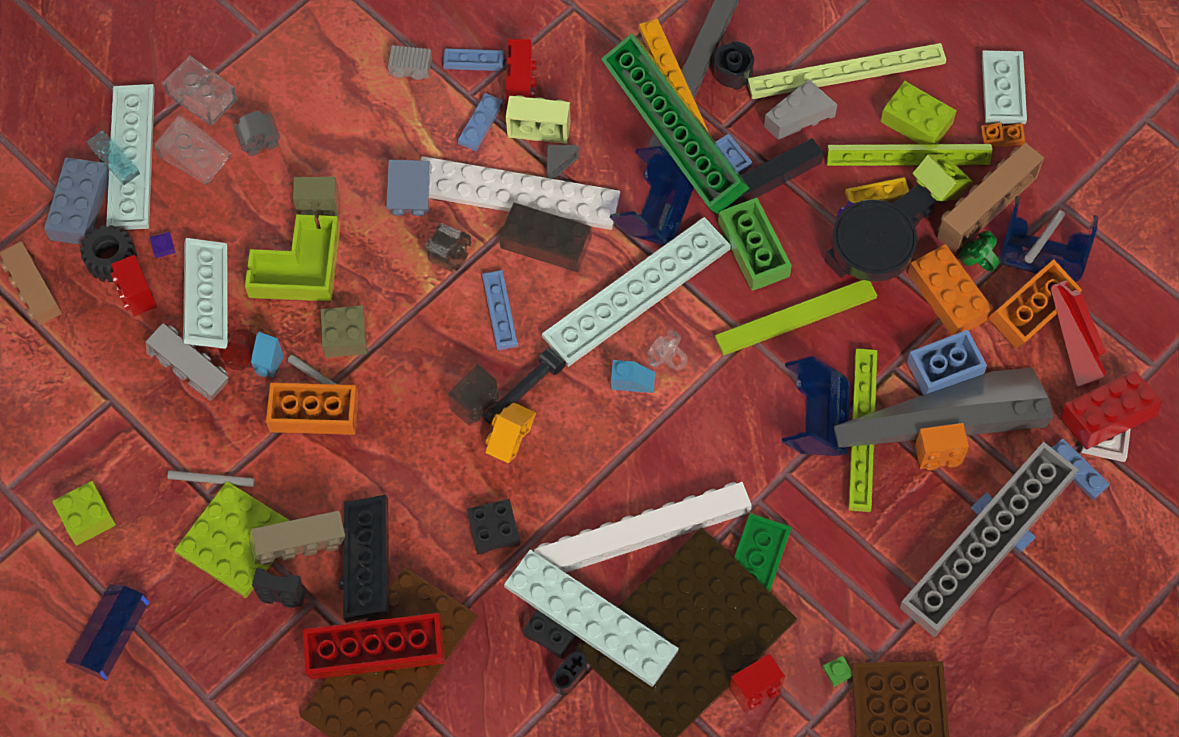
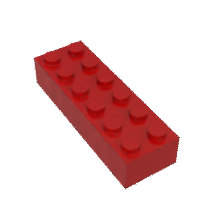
[303,613,446,680]

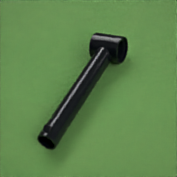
[483,347,566,425]

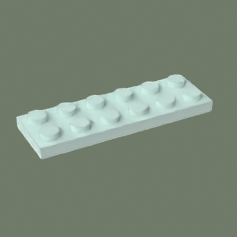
[183,238,228,349]

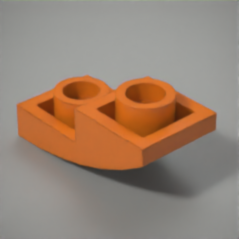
[981,122,1026,147]

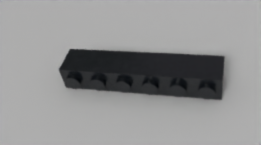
[825,184,937,278]

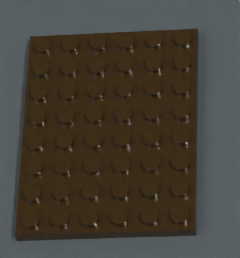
[574,527,797,737]

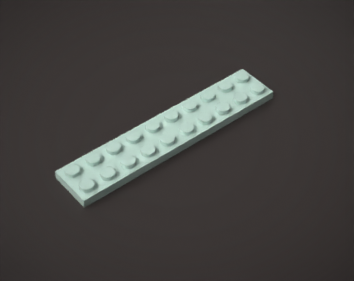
[542,217,731,367]

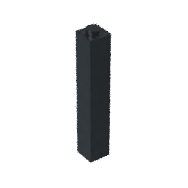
[708,138,823,218]

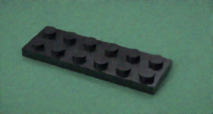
[343,495,389,622]

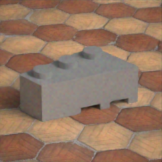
[764,79,837,140]

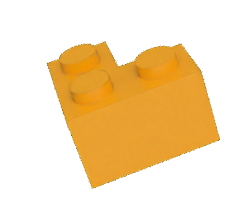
[485,402,536,463]

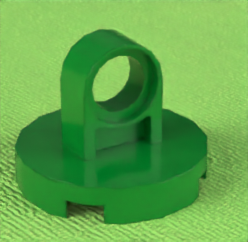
[959,231,1000,272]

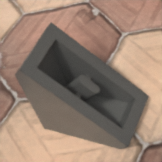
[547,145,580,179]

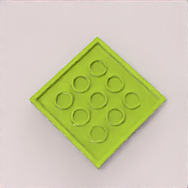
[174,481,290,598]

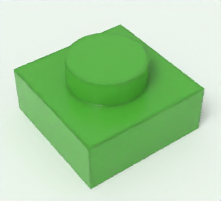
[822,656,853,687]

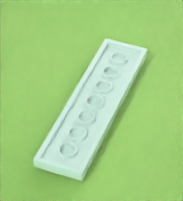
[106,84,155,230]
[504,550,679,687]

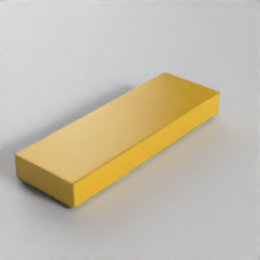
[845,177,909,203]

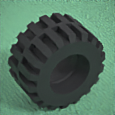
[80,225,137,282]

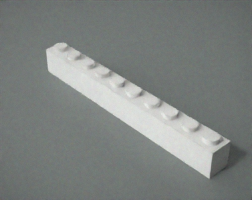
[534,482,752,573]

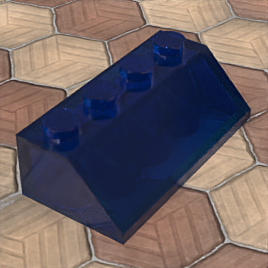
[66,584,149,681]

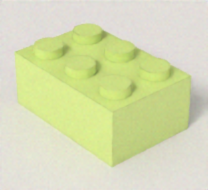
[506,95,571,144]

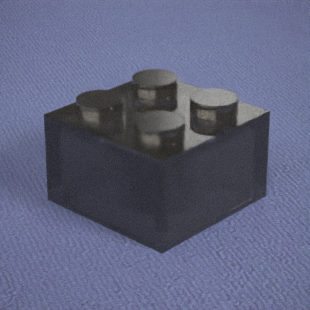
[448,364,499,426]

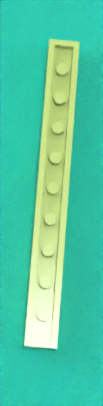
[748,43,946,99]

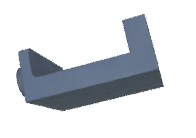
[387,160,432,216]

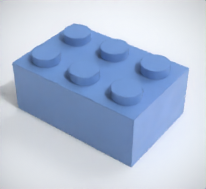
[907,330,987,395]

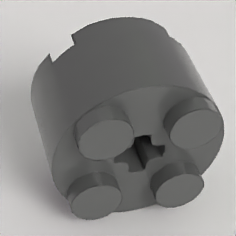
[233,111,280,156]

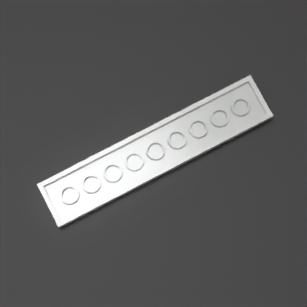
[421,156,620,230]

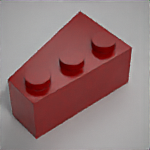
[506,39,537,112]

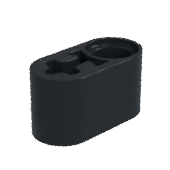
[552,652,587,695]

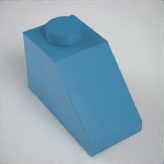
[251,332,284,378]
[611,360,655,393]

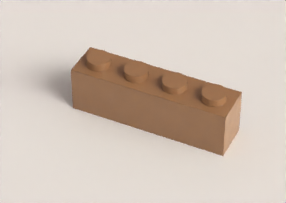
[0,241,62,326]

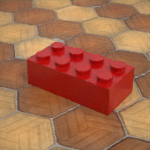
[1061,370,1162,450]

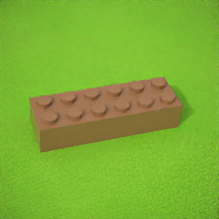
[937,143,1044,254]

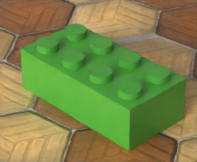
[718,198,792,291]

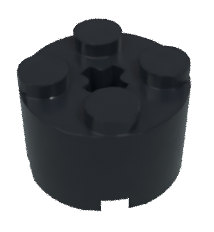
[713,41,754,90]

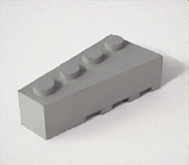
[146,324,228,401]

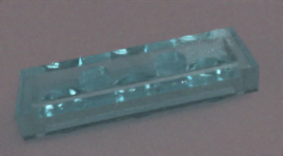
[87,130,140,185]

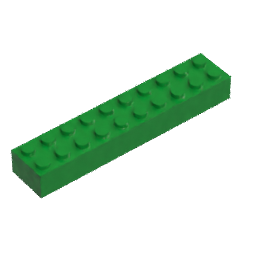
[601,33,749,214]

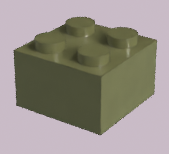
[293,177,340,219]
[321,305,368,358]

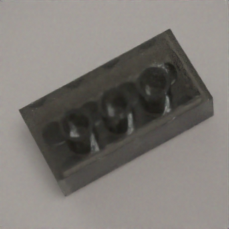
[499,202,592,272]

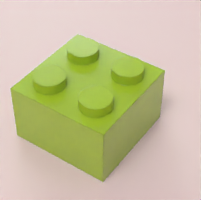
[912,154,973,201]
[52,481,116,546]

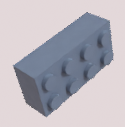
[44,158,109,245]

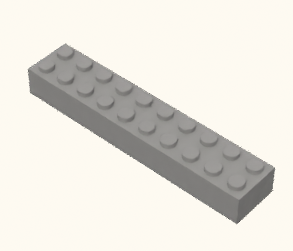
[900,442,1079,637]

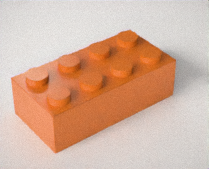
[908,244,993,335]
[988,259,1082,349]
[266,383,359,435]

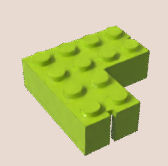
[245,214,340,302]

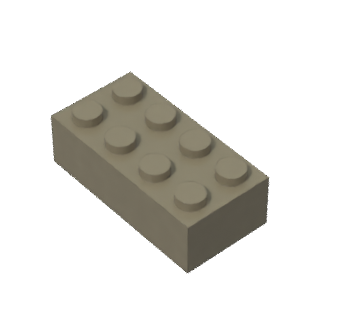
[249,511,345,565]

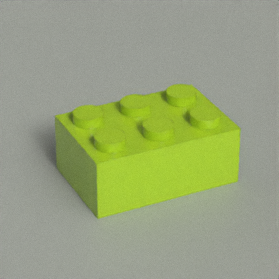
[881,81,957,144]

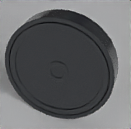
[831,199,917,282]

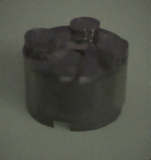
[425,223,471,272]

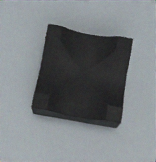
[467,499,520,555]
[252,568,306,608]
[523,610,576,659]

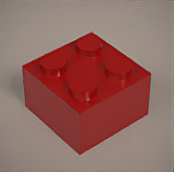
[110,255,157,317]
[729,654,785,711]

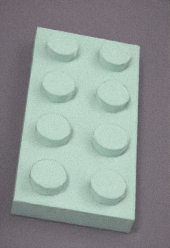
[982,51,1027,124]

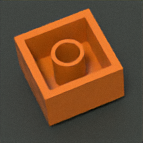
[915,423,969,470]

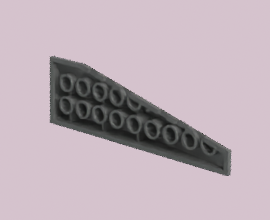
[834,368,1053,448]

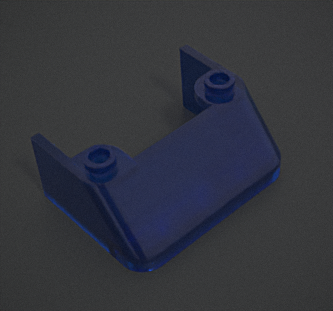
[609,146,694,245]
[1000,196,1098,282]
[782,356,850,456]

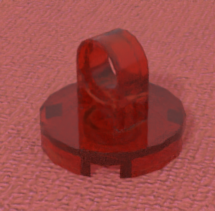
[219,329,257,371]

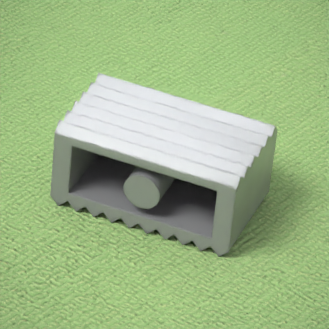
[388,45,432,80]

